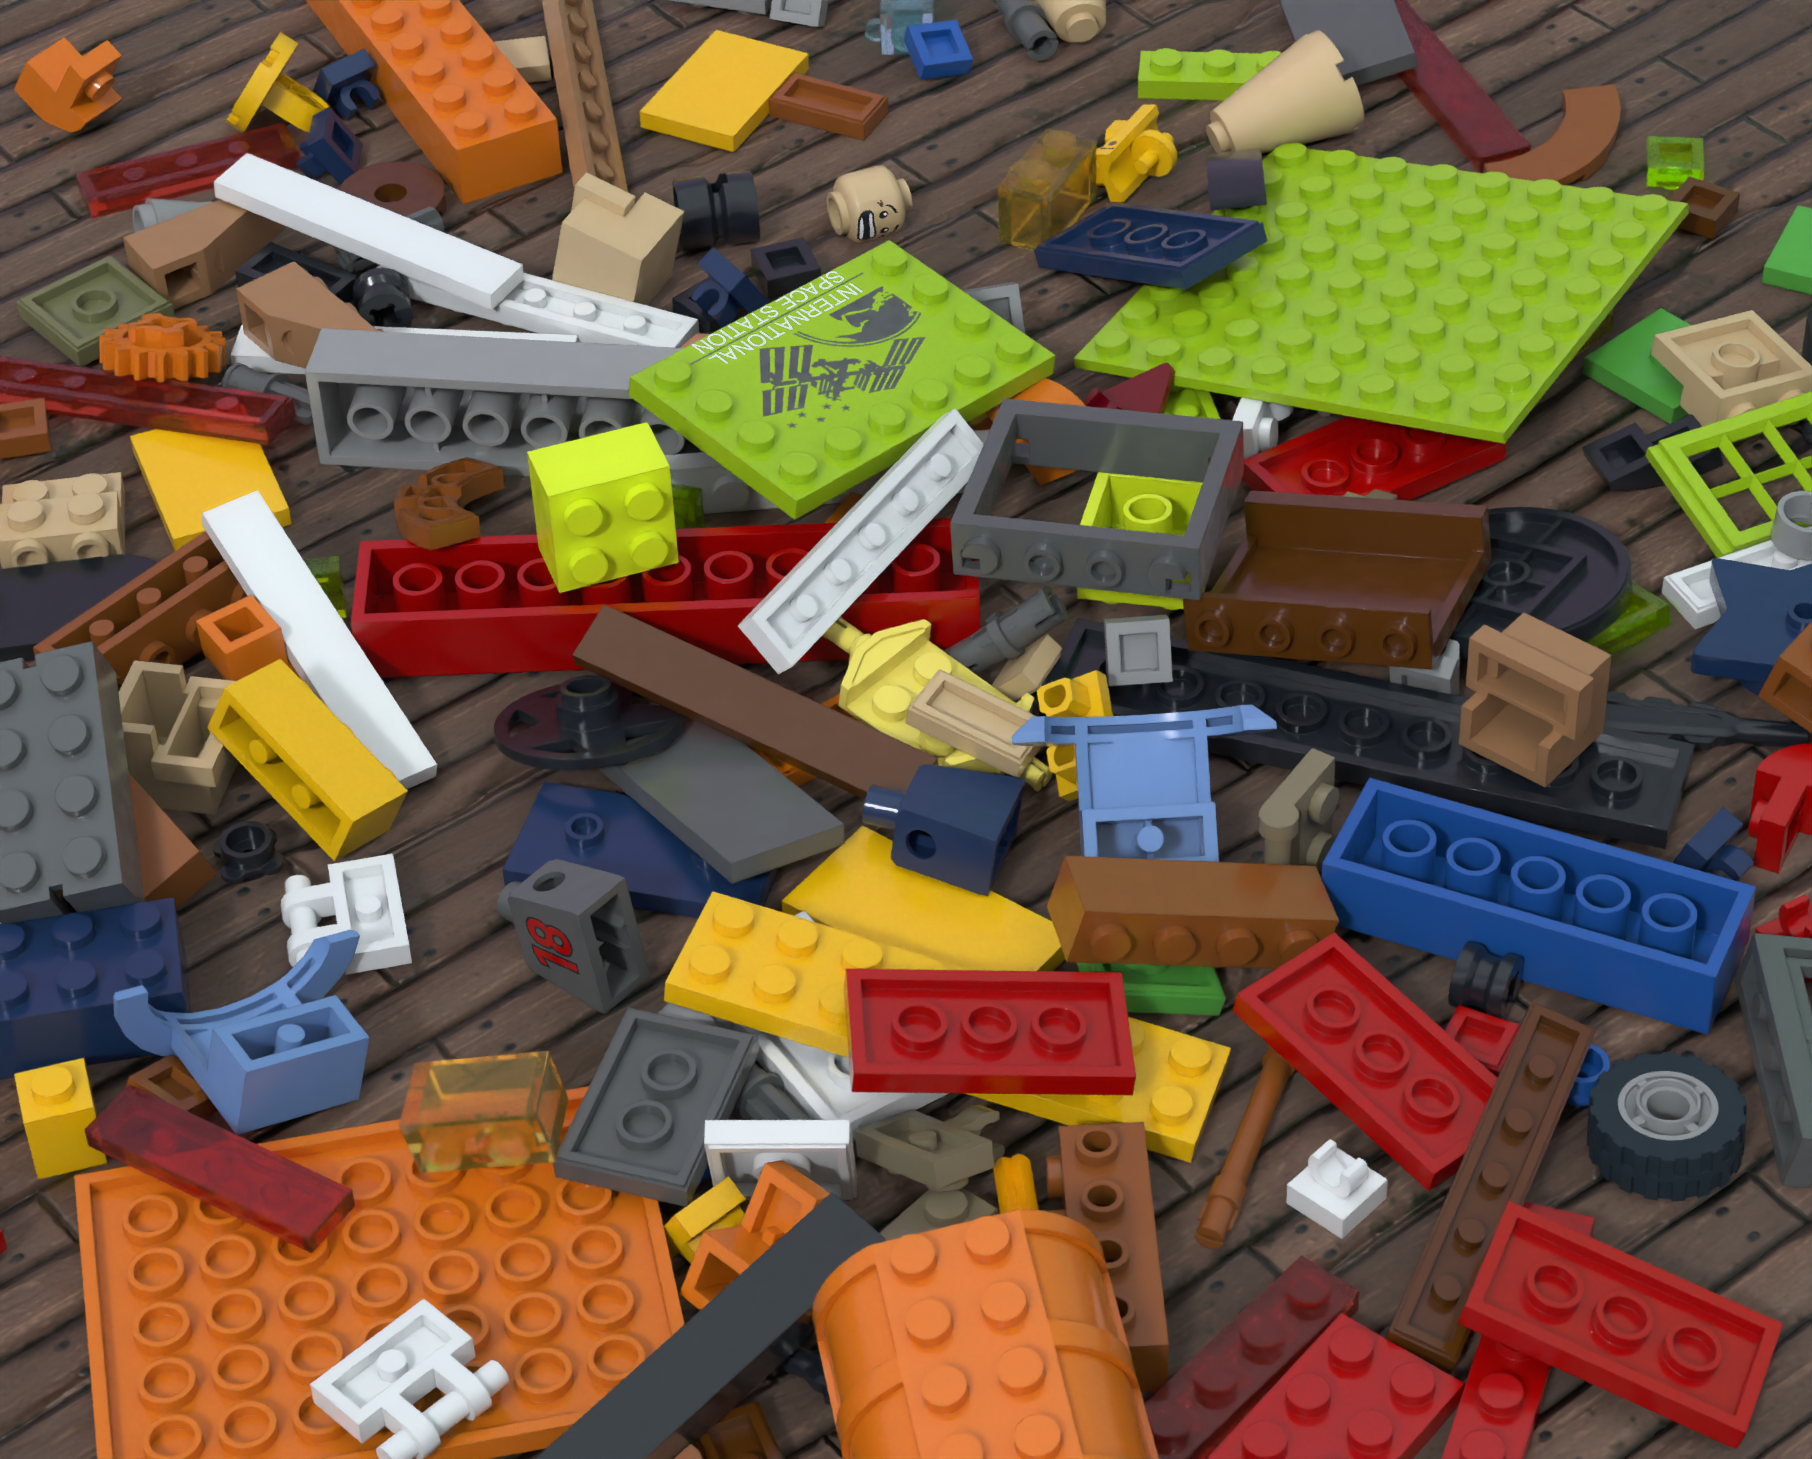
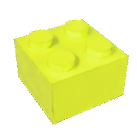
[527,422,679,593]
[1077,472,1213,610]

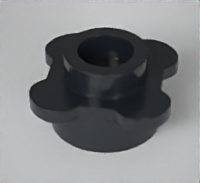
[213,821,285,884]

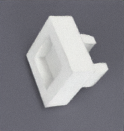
[1286,1139,1388,1239]

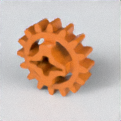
[99,313,226,388]

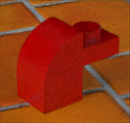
[1748,744,1812,874]

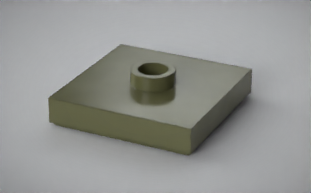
[16,255,175,367]

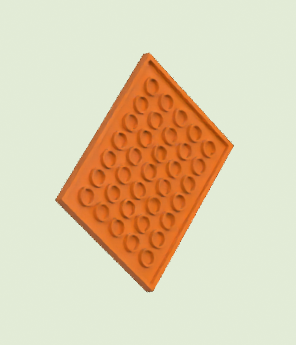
[74,1086,684,1459]

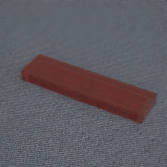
[76,123,300,219]
[84,1084,355,1253]

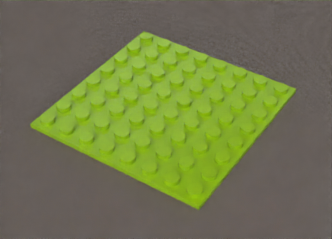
[1074,143,1689,444]

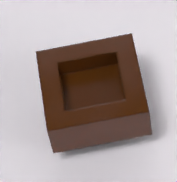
[1669,176,1740,239]

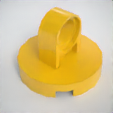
[225,32,329,134]

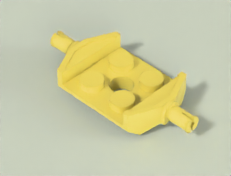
[822,616,1053,791]

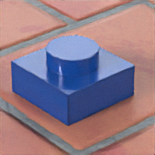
[904,20,973,80]

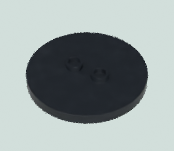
[1441,507,1633,661]

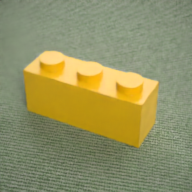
[207,659,408,861]

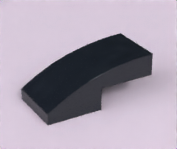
[1205,148,1267,211]
[1582,414,1723,491]

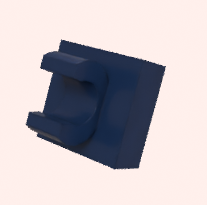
[313,48,380,121]
[296,106,363,185]
[691,248,770,327]
[1673,807,1754,882]

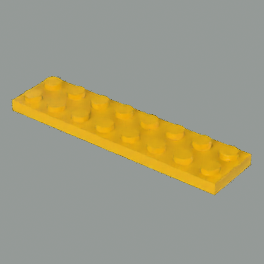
[664,891,1231,1163]

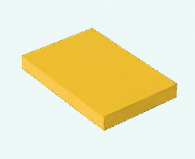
[639,30,809,152]
[130,407,292,551]

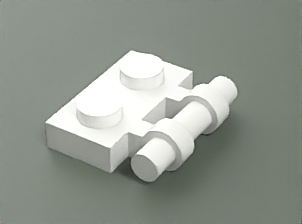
[281,854,412,975]
[310,1299,509,1459]

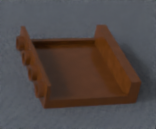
[1183,491,1492,670]

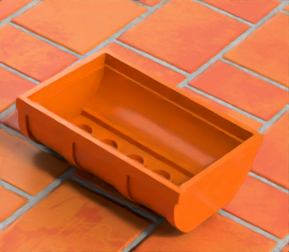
[812,1209,1159,1459]

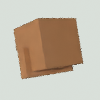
[1459,613,1611,788]

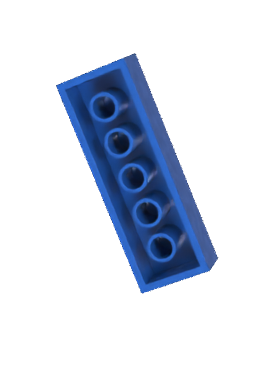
[1322,778,1756,1035]

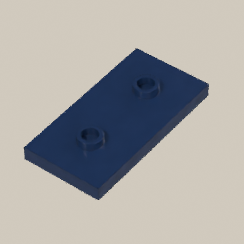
[1034,202,1268,290]
[503,782,780,918]

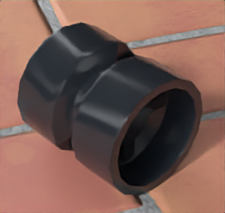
[672,169,760,251]

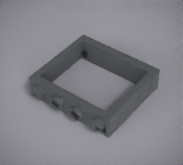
[950,398,1244,600]

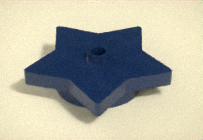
[1691,558,1812,696]

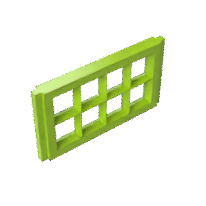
[1645,391,1812,558]

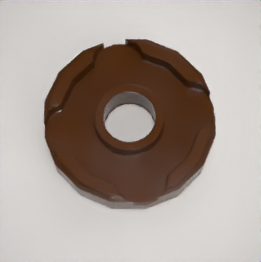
[338,161,447,216]

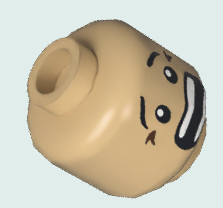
[826,166,912,243]

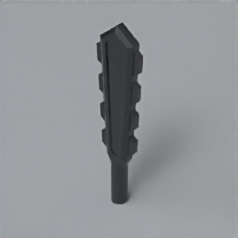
[1604,691,1809,750]

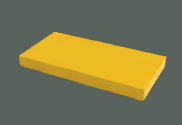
[782,825,1065,971]

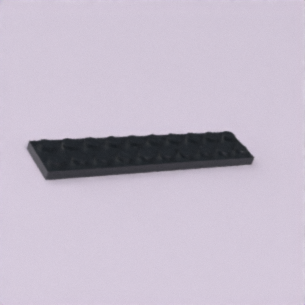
[1039,618,1695,849]

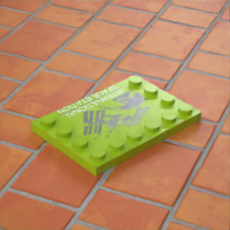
[629,240,1056,520]

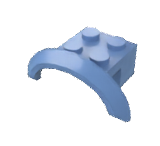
[1012,705,1277,862]
[113,930,369,1135]

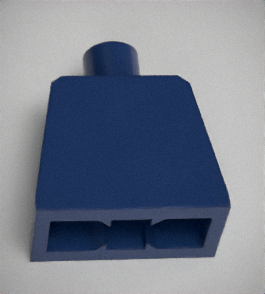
[862,764,1025,896]

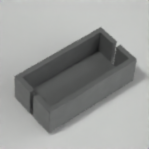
[0,641,145,924]

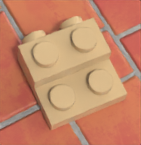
[1651,310,1812,426]
[0,472,125,569]

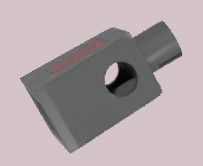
[497,859,651,1014]

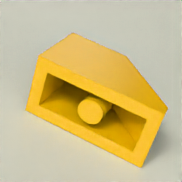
[14,1057,107,1180]

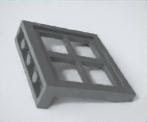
[1735,933,1812,1188]

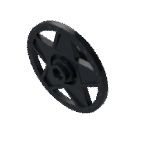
[494,675,685,770]

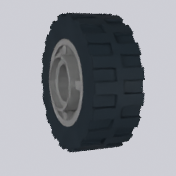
[1587,1052,1747,1202]

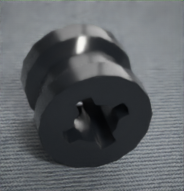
[352,267,413,328]
[1448,941,1523,1020]

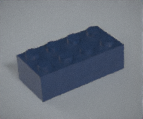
[0,897,191,1080]

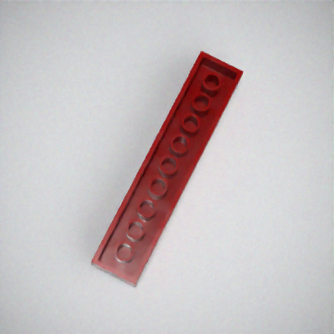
[351,518,981,678]

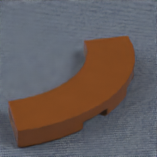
[1484,84,1621,185]
[394,457,504,550]

